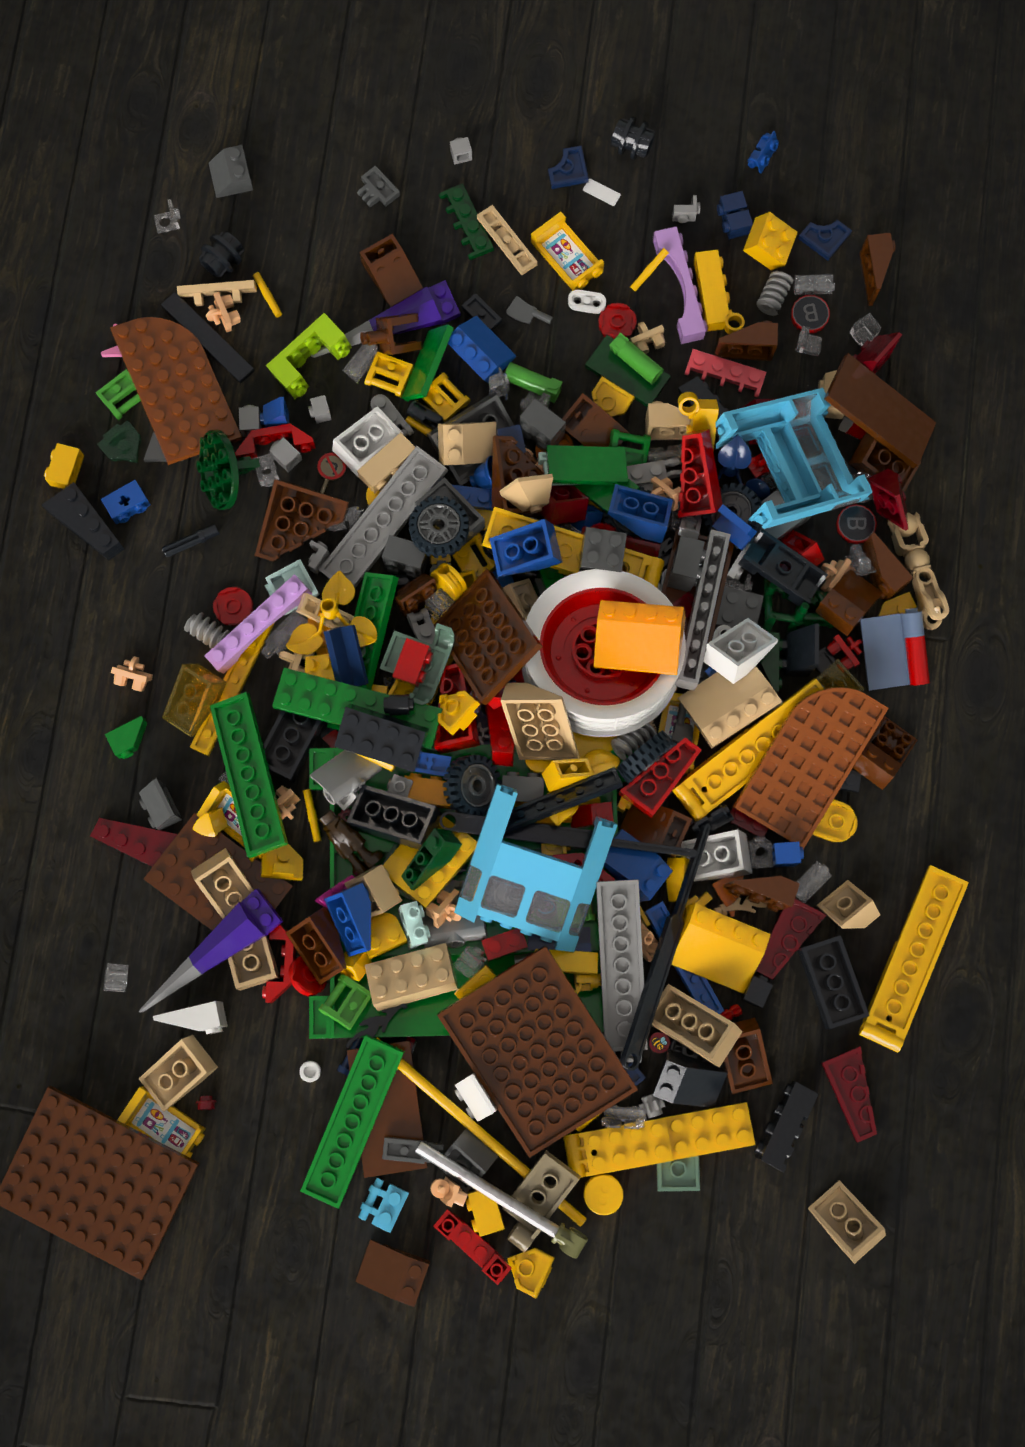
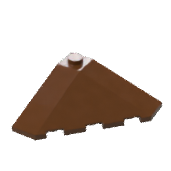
[491,436,544,518]
[254,479,349,561]

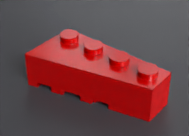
[678,429,722,518]
[434,664,480,754]
[485,704,516,767]
[618,738,702,818]

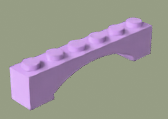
[653,227,708,344]
[205,574,313,674]

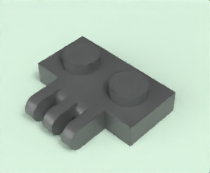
[357,166,400,207]

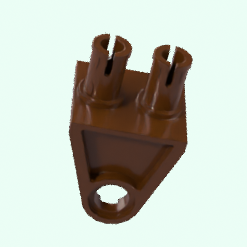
[360,313,423,355]

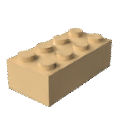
[365,943,459,1011]
[652,984,742,1068]

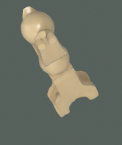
[887,512,949,630]

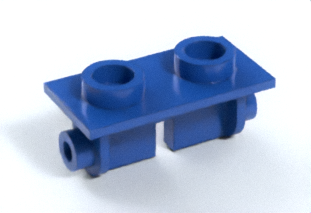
[748,131,779,174]

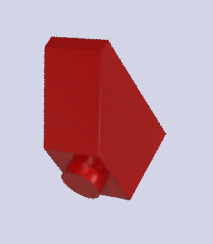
[780,530,825,566]
[571,802,614,829]

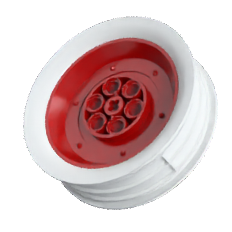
[522,569,686,737]

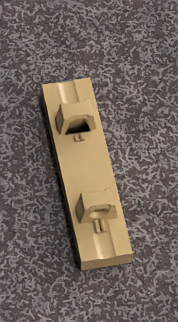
[477,205,537,275]
[177,280,257,306]
[296,593,354,629]

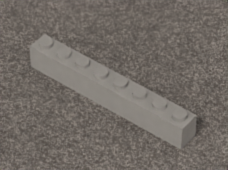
[675,529,731,691]

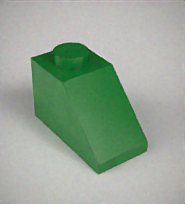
[105,716,147,759]

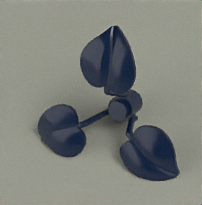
[718,434,771,501]

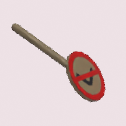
[317,453,347,493]

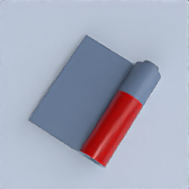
[860,607,930,691]

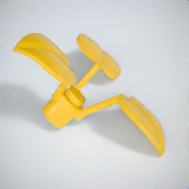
[286,571,377,655]
[525,749,621,826]

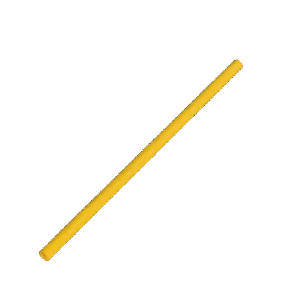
[376,1037,587,1227]

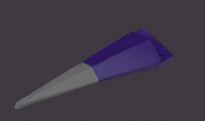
[311,280,461,358]
[139,889,283,1012]

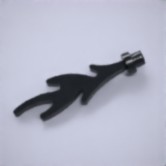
[346,1002,411,1048]

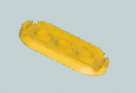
[812,799,858,842]

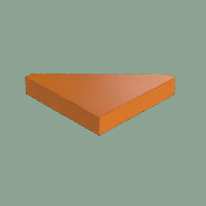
[712,875,744,917]

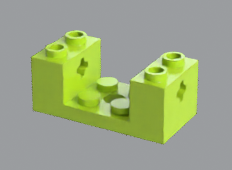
[266,313,352,399]

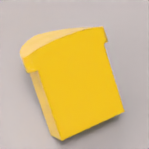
[193,807,228,837]

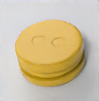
[430,563,467,601]
[583,1173,623,1215]

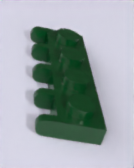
[439,183,494,260]

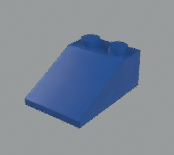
[608,484,673,544]
[489,519,563,577]
[604,829,673,902]
[324,883,371,957]

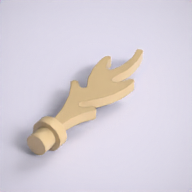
[714,897,767,916]

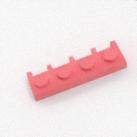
[684,349,766,398]

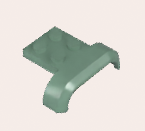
[380,623,455,705]

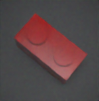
[392,638,433,687]
[481,928,528,962]

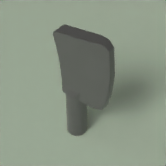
[506,296,553,324]
[671,703,693,742]

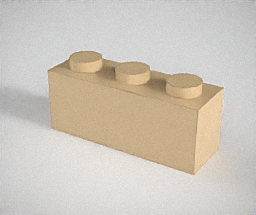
[357,432,415,494]

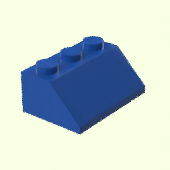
[448,316,516,384]

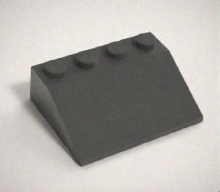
[426,394,514,486]

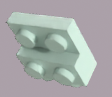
[264,559,319,615]
[398,901,431,950]

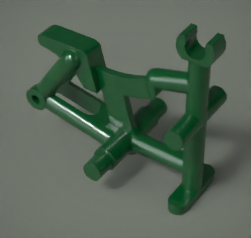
[761,575,835,634]

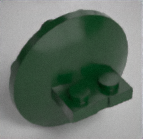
[196,430,260,510]

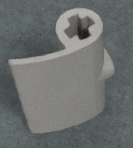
[310,750,382,805]
[422,901,488,948]

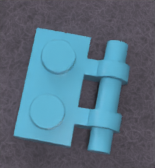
[358,1177,409,1233]

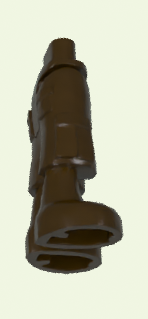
[319,810,385,877]

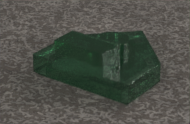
[97,420,141,463]

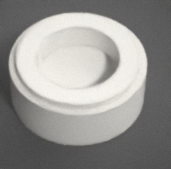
[300,1061,321,1082]

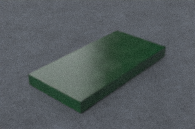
[585,335,671,407]

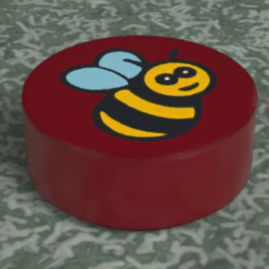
[648,1032,670,1053]

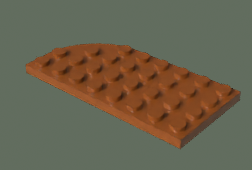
[110,317,242,465]
[733,687,889,849]

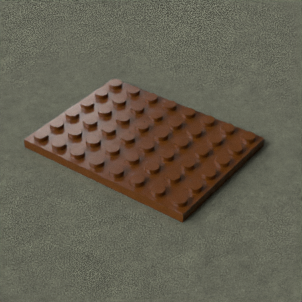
[437,945,638,1158]
[0,1086,199,1280]

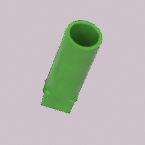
[609,333,664,385]
[503,362,563,403]

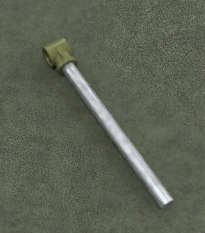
[415,1141,588,1259]

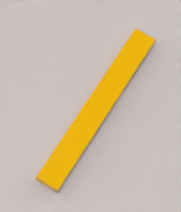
[190,622,275,756]

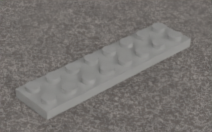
[319,446,448,588]
[596,879,648,1051]

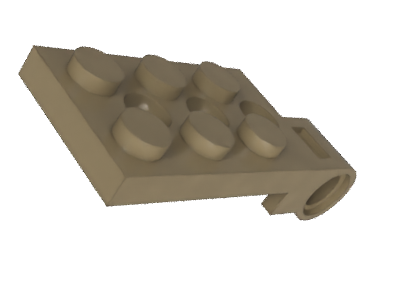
[502,1150,581,1252]

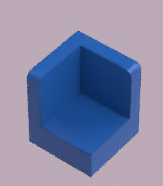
[571,505,603,534]

